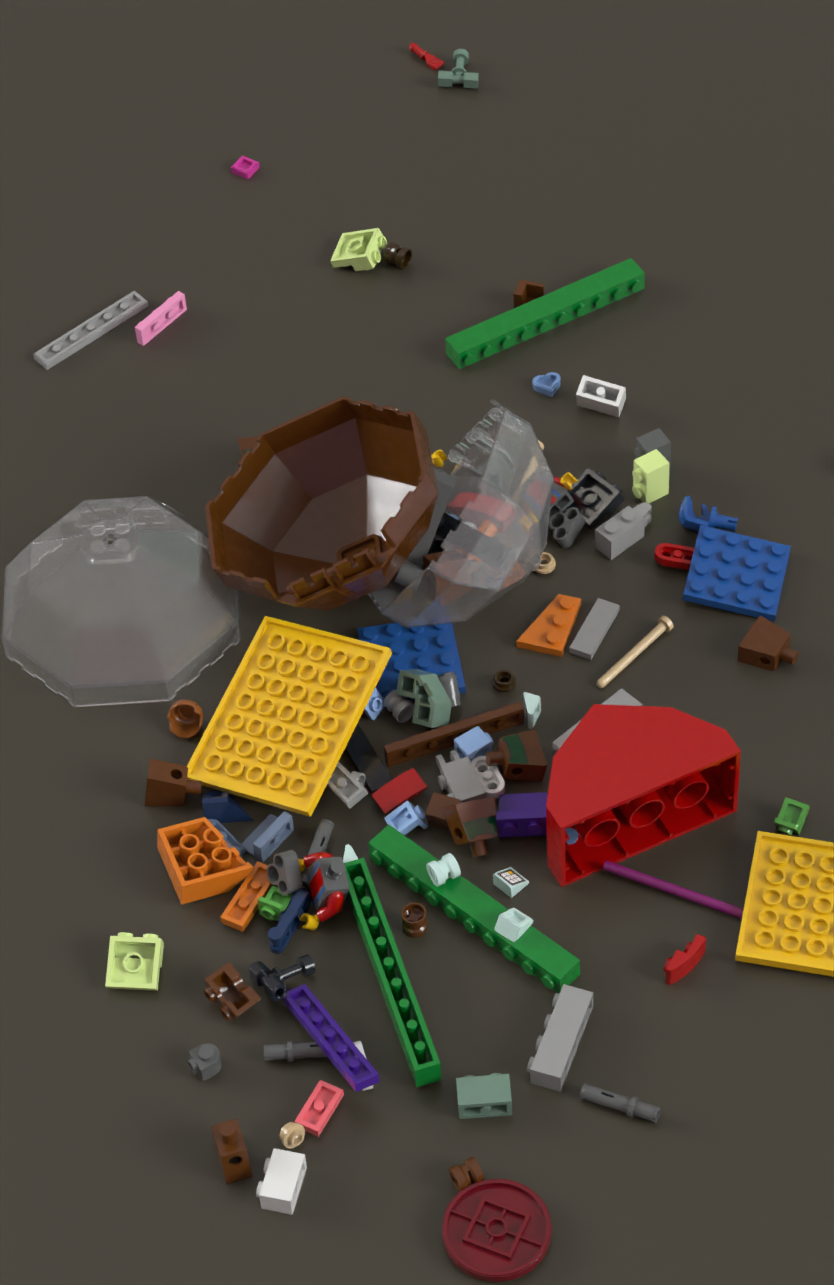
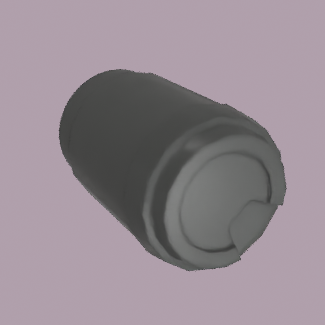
[437,672,461,707]

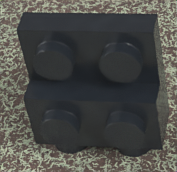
[566,468,625,529]

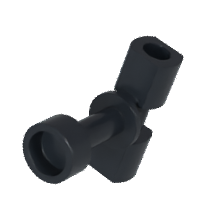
[248,954,316,1002]

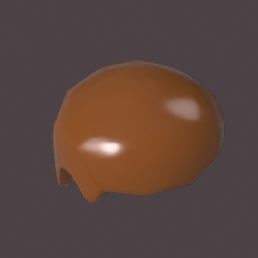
[167,700,204,739]

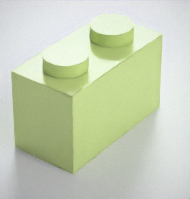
[632,449,669,503]

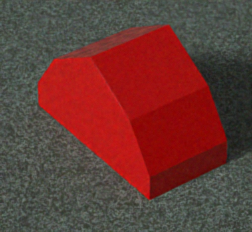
[546,704,741,887]

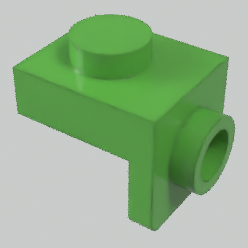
[773,797,810,836]
[257,886,293,921]

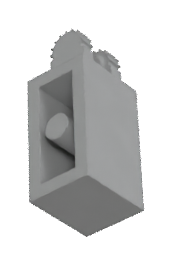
[595,502,652,560]
[435,750,486,803]

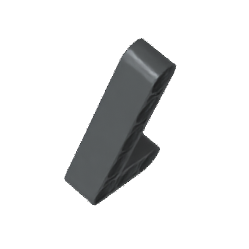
[393,470,457,590]

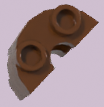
[203,962,261,1022]

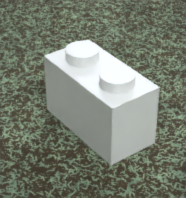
[576,375,626,417]
[256,1148,307,1215]

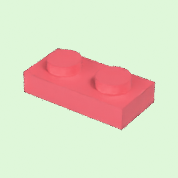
[294,1080,344,1137]

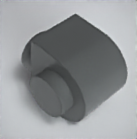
[187,1043,222,1081]

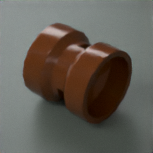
[401,902,428,938]
[448,1156,484,1192]

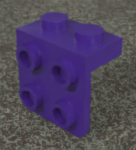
[496,792,548,837]

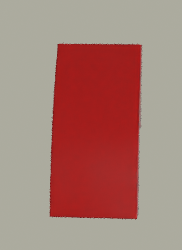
[371,768,428,815]
[663,934,706,985]

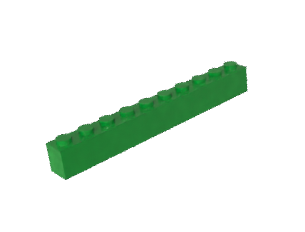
[445,258,645,369]
[368,824,580,994]
[344,858,442,1088]

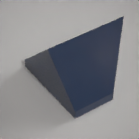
[202,791,255,823]

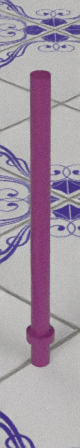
[603,860,744,922]

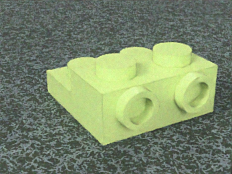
[330,228,387,271]
[105,932,164,991]

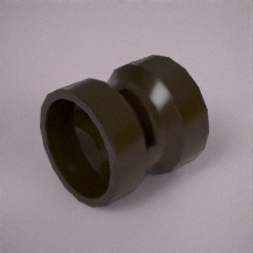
[383,242,412,269]

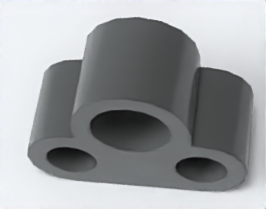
[548,507,585,548]
[266,850,302,896]

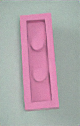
[135,291,187,346]

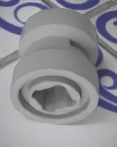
[384,689,415,723]

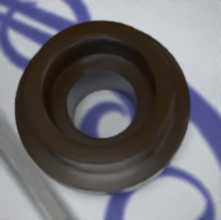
[492,670,516,692]

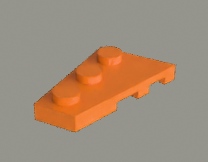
[516,594,581,657]

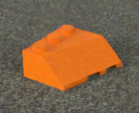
[157,817,254,905]

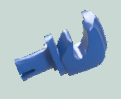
[679,496,738,532]

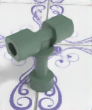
[438,49,479,88]

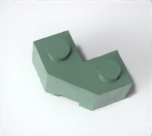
[396,669,452,728]

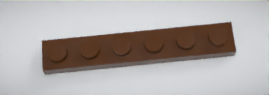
[384,702,524,768]

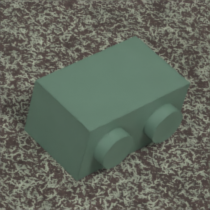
[456,1073,512,1119]

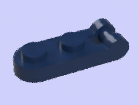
[268,889,312,954]

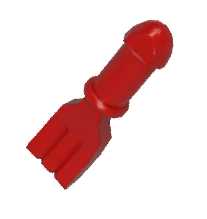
[409,43,445,70]

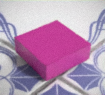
[231,155,260,180]

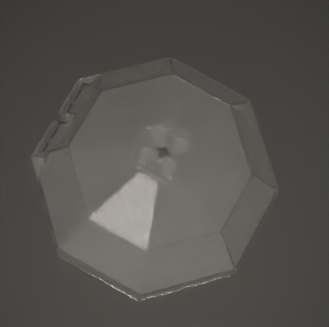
[367,399,554,628]
[2,496,240,707]

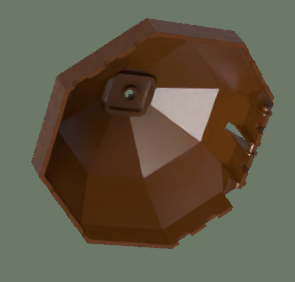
[205,396,438,611]

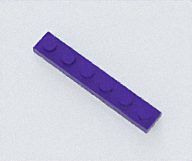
[283,984,380,1092]

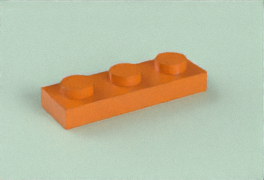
[220,861,274,932]

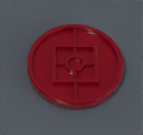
[442,1179,552,1282]

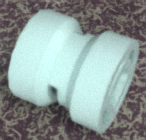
[426,853,461,887]

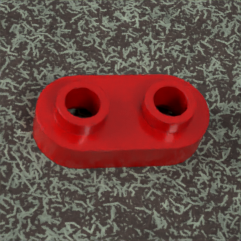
[654,543,695,570]

